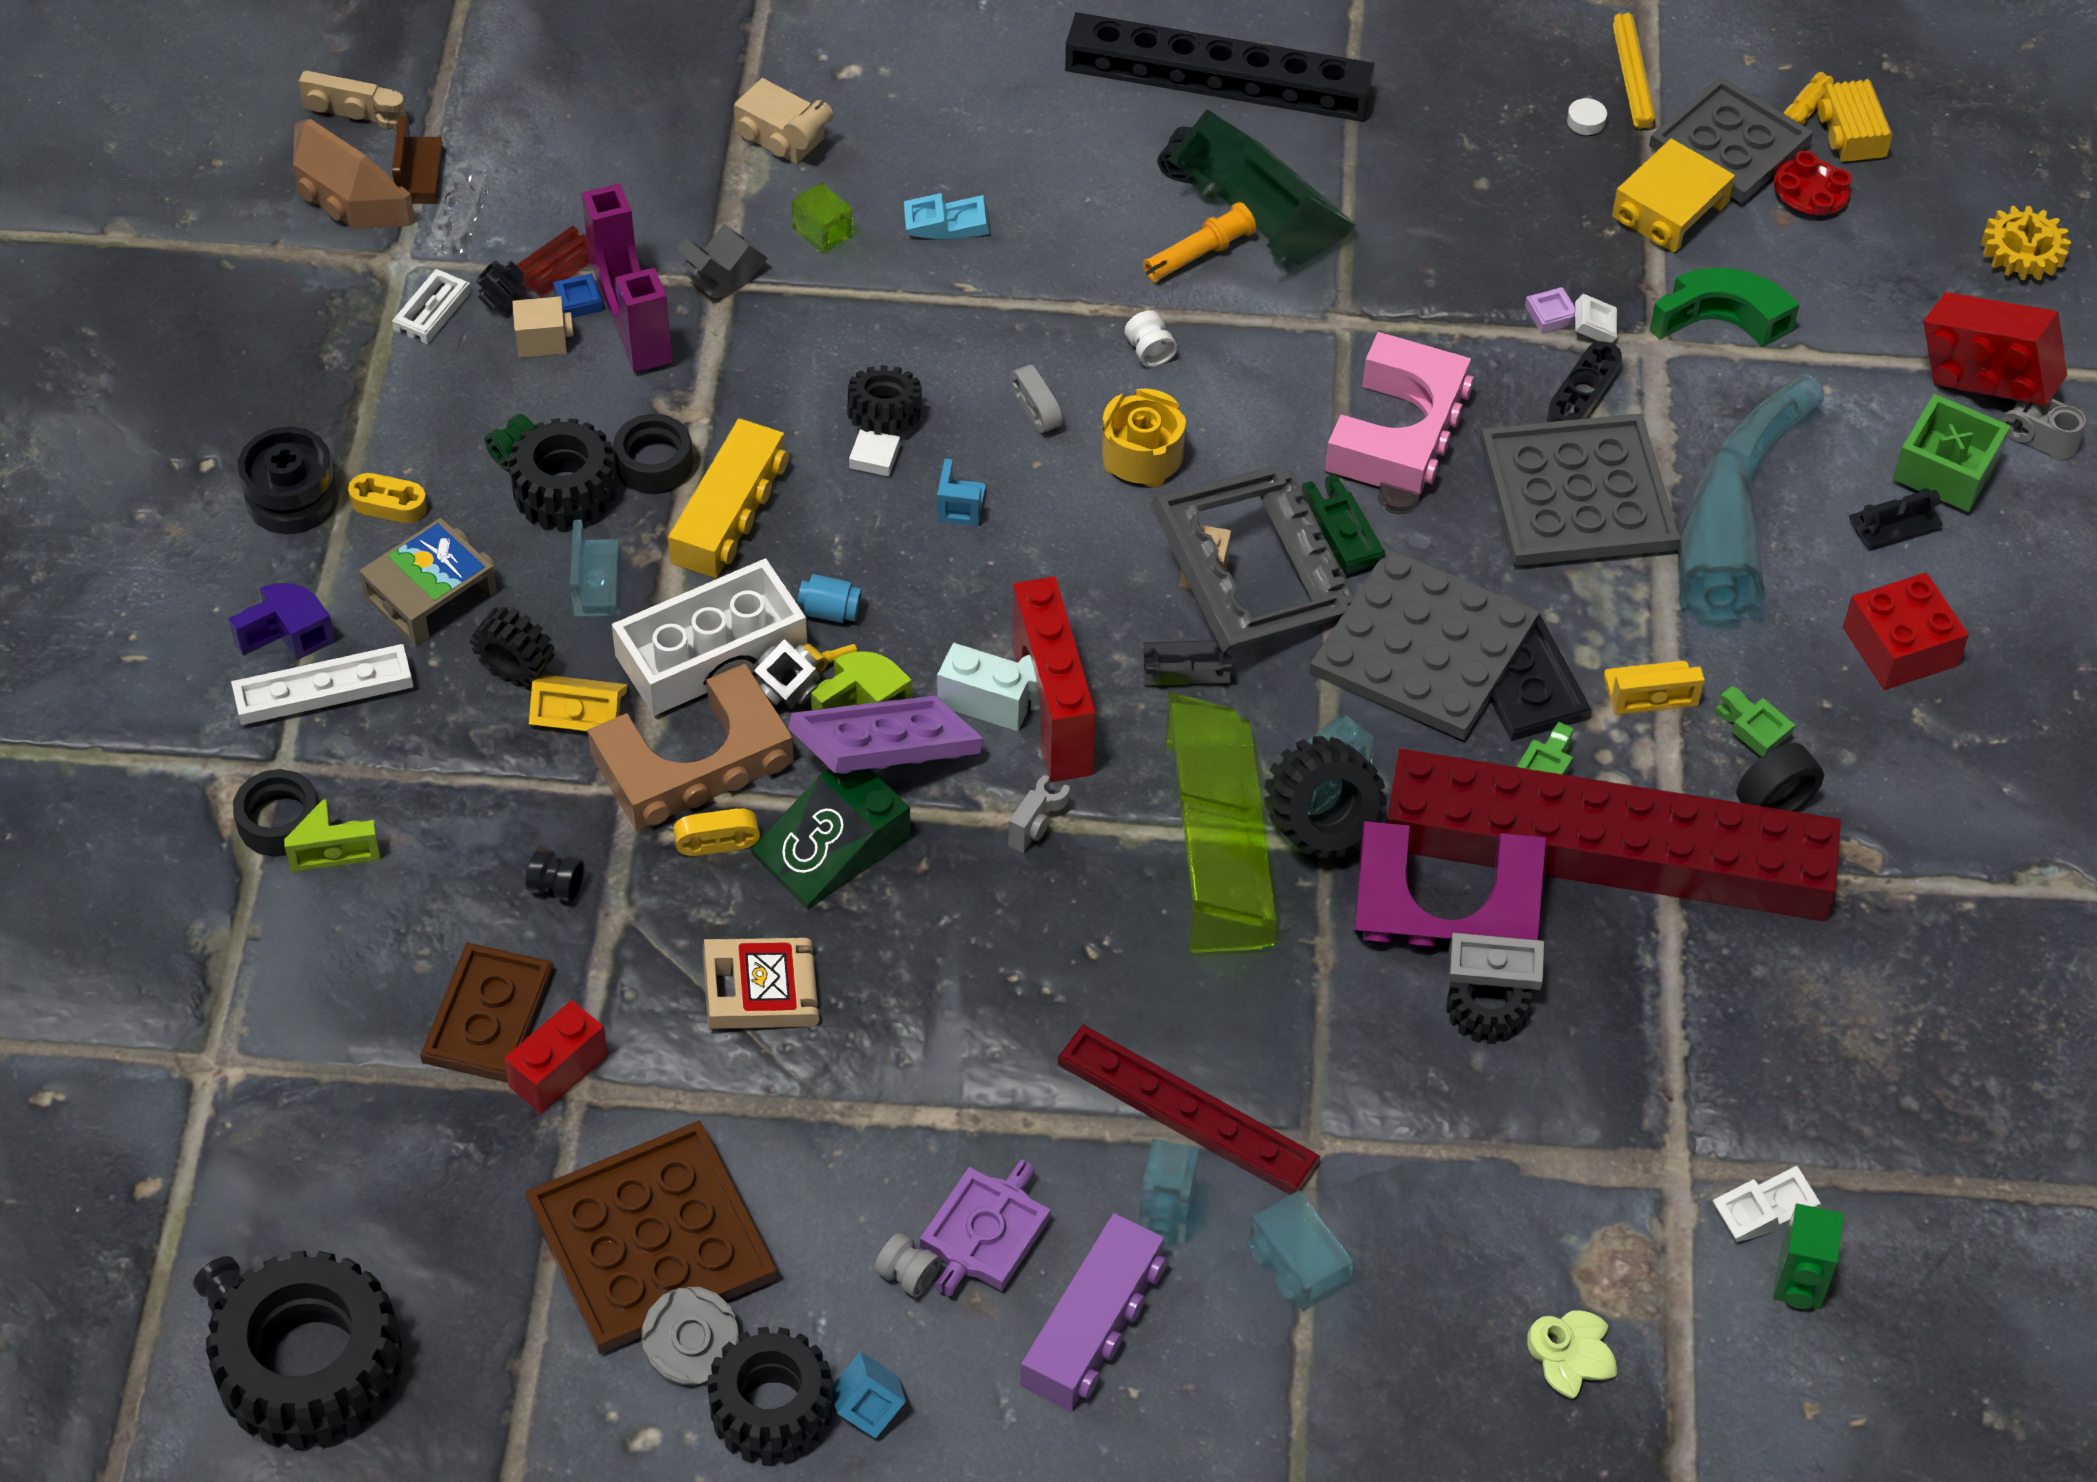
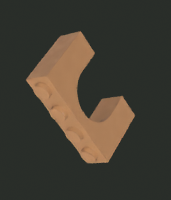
[587,663,794,831]

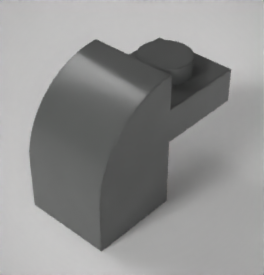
[675,224,768,298]

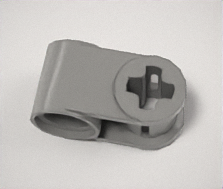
[2001,398,2086,460]

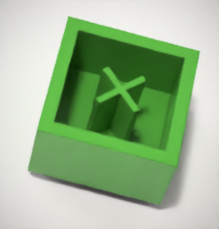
[1893,394,2011,512]

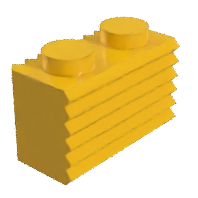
[1818,79,1893,162]

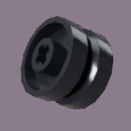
[238,426,338,535]

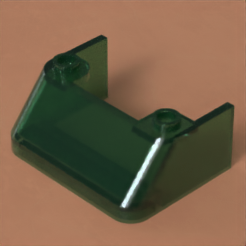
[1168,109,1356,267]

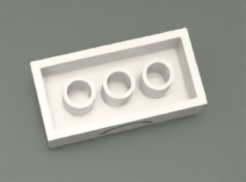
[611,558,807,716]

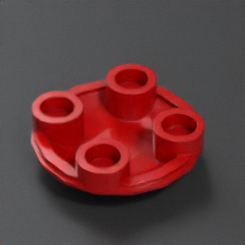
[1774,151,1852,215]

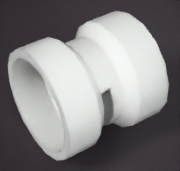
[1124,310,1177,367]

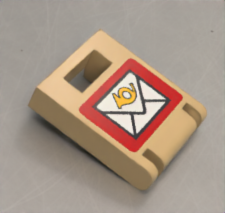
[703,938,819,1029]

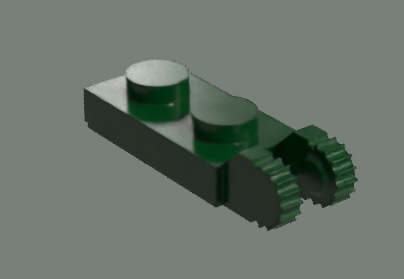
[1301,474,1385,574]

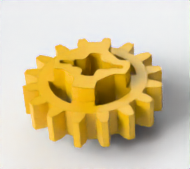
[1981,206,2071,280]

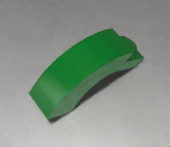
[1650,268,1800,348]

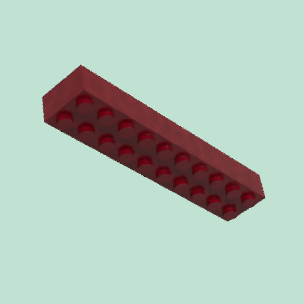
[1387,748,1841,922]

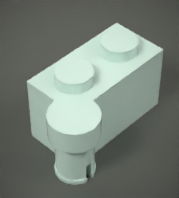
[937,643,1041,731]

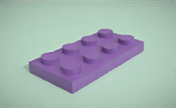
[788,695,984,774]

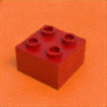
[1842,572,1969,690]

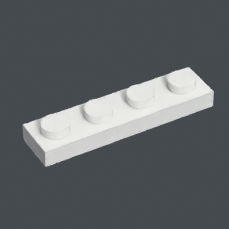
[231,644,413,725]

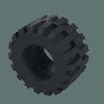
[508,418,617,530]
[1264,736,1387,858]
[707,1327,833,1465]

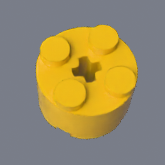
[1102,388,1186,488]

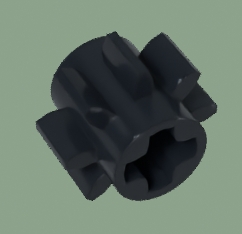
[476,261,526,310]

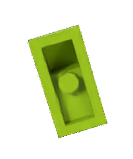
[284,799,381,872]

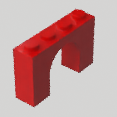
[1012,576,1095,783]

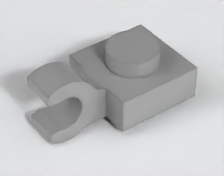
[1008,775,1070,853]

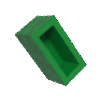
[1773,1203,1844,1309]

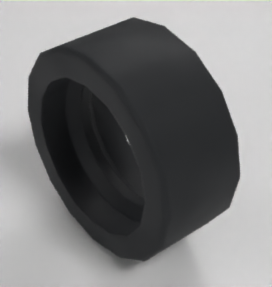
[613,414,694,493]
[1736,743,1825,812]
[233,769,319,857]

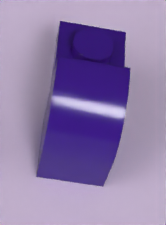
[228,583,335,660]

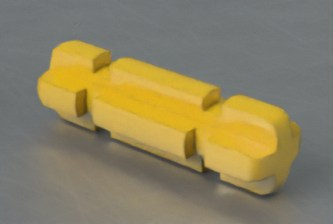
[1784,72,1834,125]

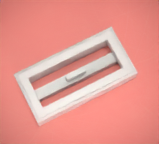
[392,269,471,344]

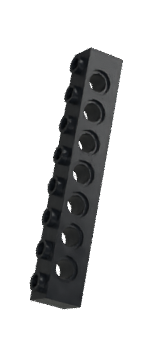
[1065,12,1375,122]

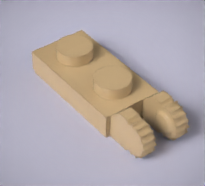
[299,70,407,130]

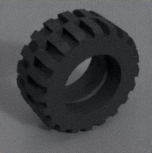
[206,1251,403,1448]

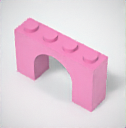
[1325,332,1475,498]

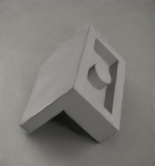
[1447,933,1544,990]

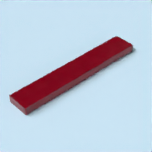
[1057,1024,1320,1198]

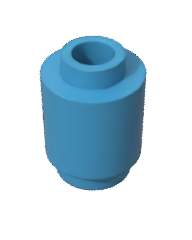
[797,574,862,624]

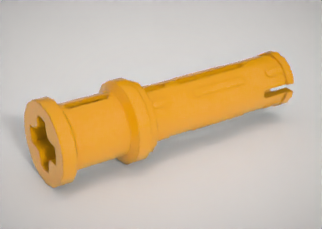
[1143,202,1256,283]

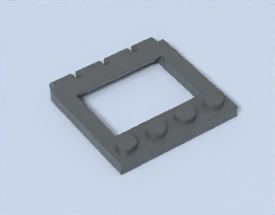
[1150,465,1355,653]

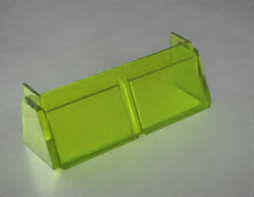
[1165,692,1276,953]

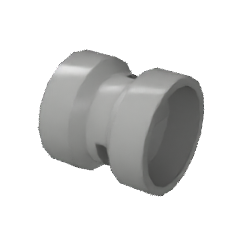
[874,1232,941,1298]

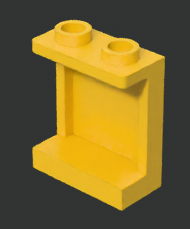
[1612,138,1735,253]

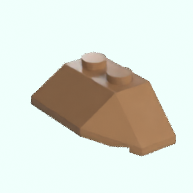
[293,119,415,229]

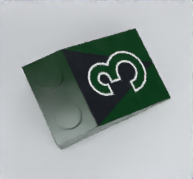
[751,768,911,910]

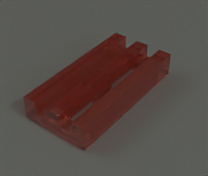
[516,226,590,297]

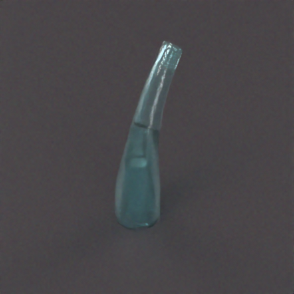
[1676,373,1824,626]

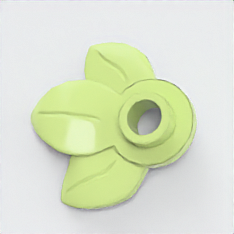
[1527,1310,1617,1399]

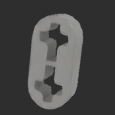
[1010,364,1062,434]

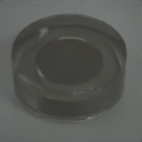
[1378,482,1421,514]

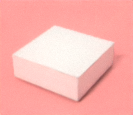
[1575,294,1617,343]
[849,429,900,476]

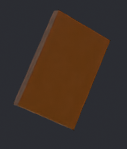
[420,942,554,1083]

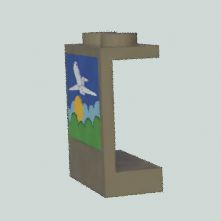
[359,517,497,647]

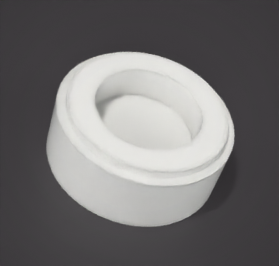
[1567,98,1607,135]

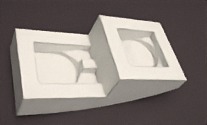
[1713,1166,1821,1242]

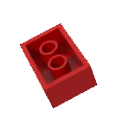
[1923,292,2068,405]

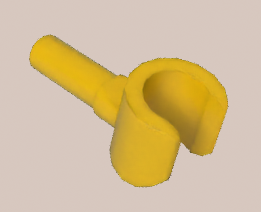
[803,644,857,675]

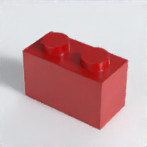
[504,1000,608,1114]

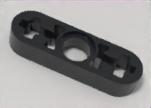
[1547,341,1622,422]

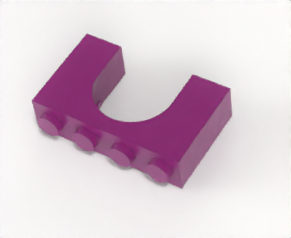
[581,183,673,372]
[1353,821,1546,947]

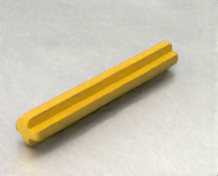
[1613,13,1656,129]

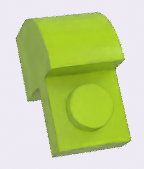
[811,651,912,710]

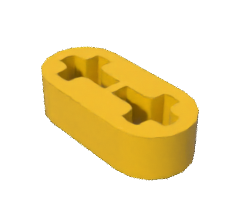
[348,473,428,524]
[673,808,760,856]

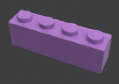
[1021,1213,1168,1412]

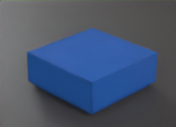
[553,273,603,318]

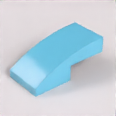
[904,193,990,239]

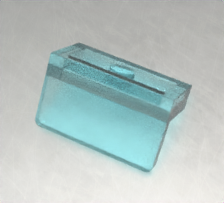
[570,520,620,617]

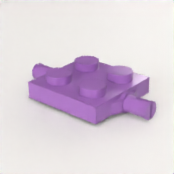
[920,1160,1051,1296]

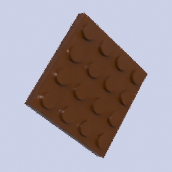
[525,1120,777,1354]

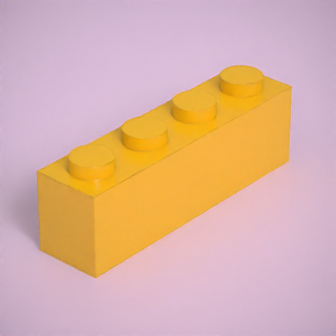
[668,418,789,578]

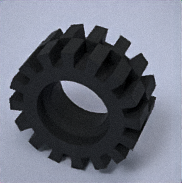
[847,365,922,435]
[470,607,555,687]
[1446,982,1532,1044]

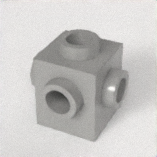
[754,639,820,709]

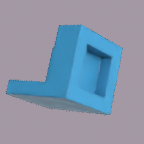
[937,458,986,526]
[832,1351,906,1439]

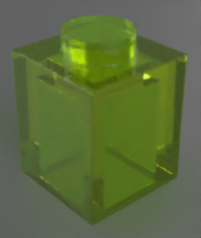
[791,182,853,254]

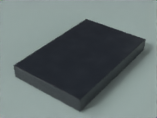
[1490,615,1592,741]

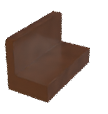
[392,116,443,204]

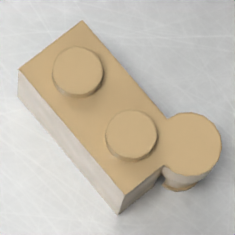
[734,78,834,165]

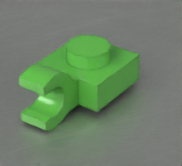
[1715,686,1795,757]
[1517,722,1574,775]

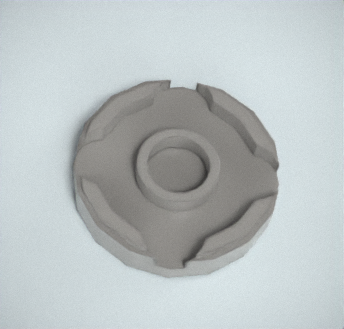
[641,1287,739,1385]

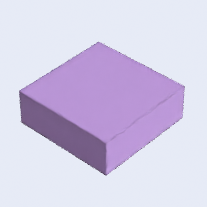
[1525,287,1575,334]

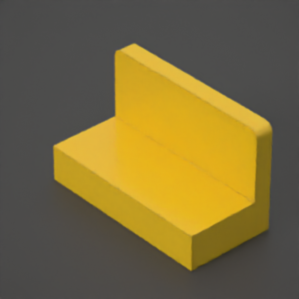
[1603,661,1705,715]
[529,675,627,731]

